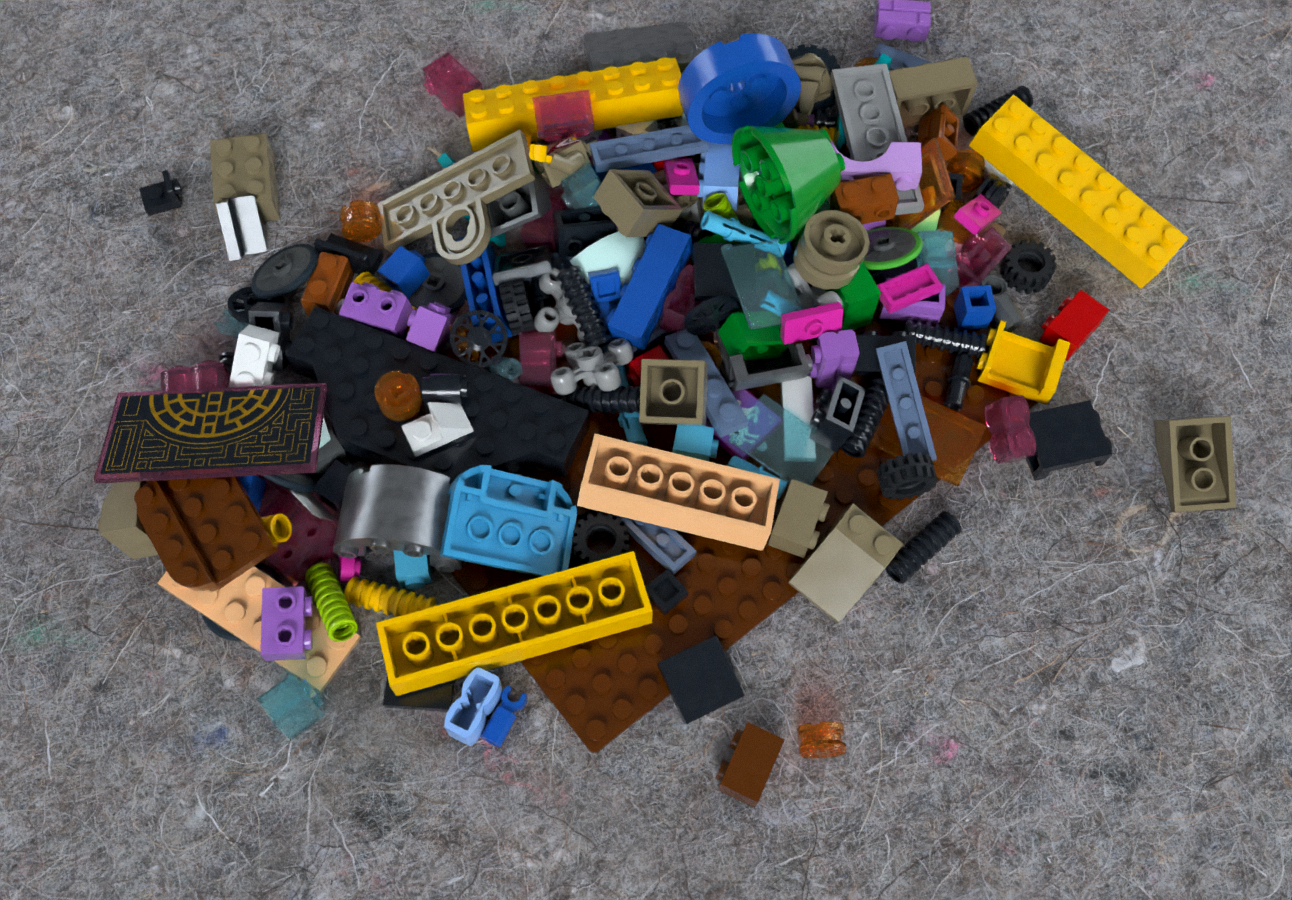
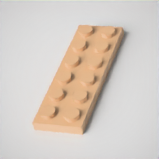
[157,566,361,693]

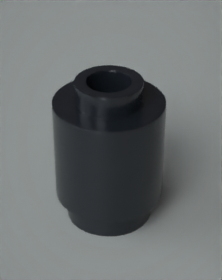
[422,373,469,404]

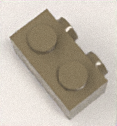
[768,479,830,558]

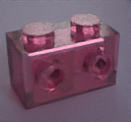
[423,52,483,118]
[532,90,594,141]
[943,227,1012,291]
[266,509,336,587]

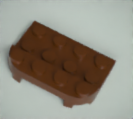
[134,467,279,592]

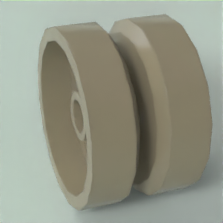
[793,210,870,290]

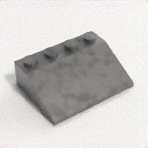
[584,22,698,75]

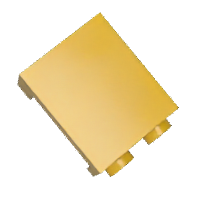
[976,320,1070,405]

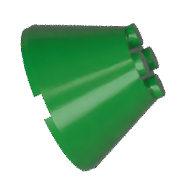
[732,125,845,244]

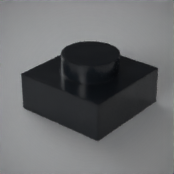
[645,569,689,616]

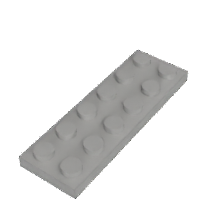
[830,63,925,215]

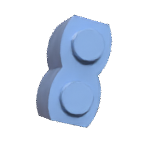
[444,667,502,746]

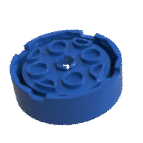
[678,33,801,144]

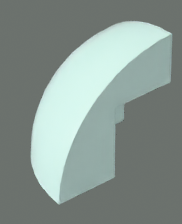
[570,231,645,303]

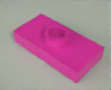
[663,158,700,195]
[954,194,1002,235]
[877,263,943,314]
[781,302,843,345]

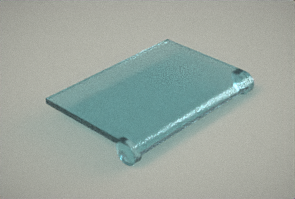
[721,240,803,330]
[728,394,834,485]

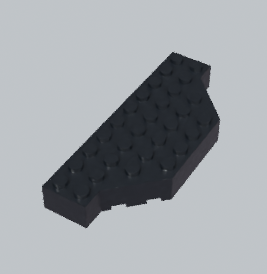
[285,306,590,484]

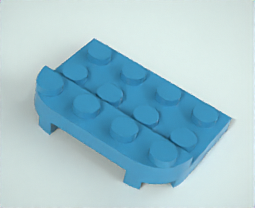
[439,465,577,577]

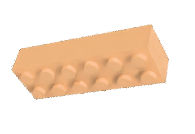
[577,434,780,551]

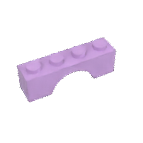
[830,141,922,191]

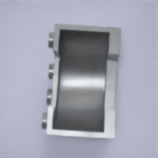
[712,269,813,391]
[333,465,463,572]

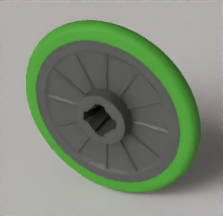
[863,227,923,270]

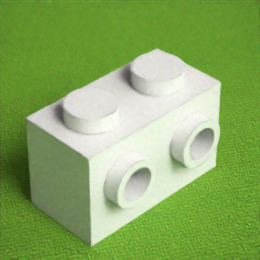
[228,324,280,391]

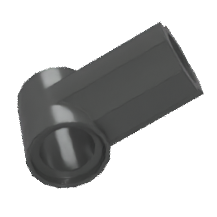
[979,274,1025,333]

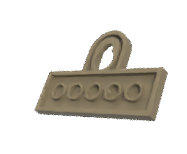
[377,130,536,265]

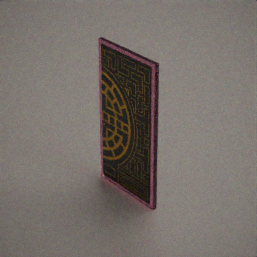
[94,383,328,484]

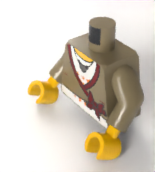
[524,133,598,188]

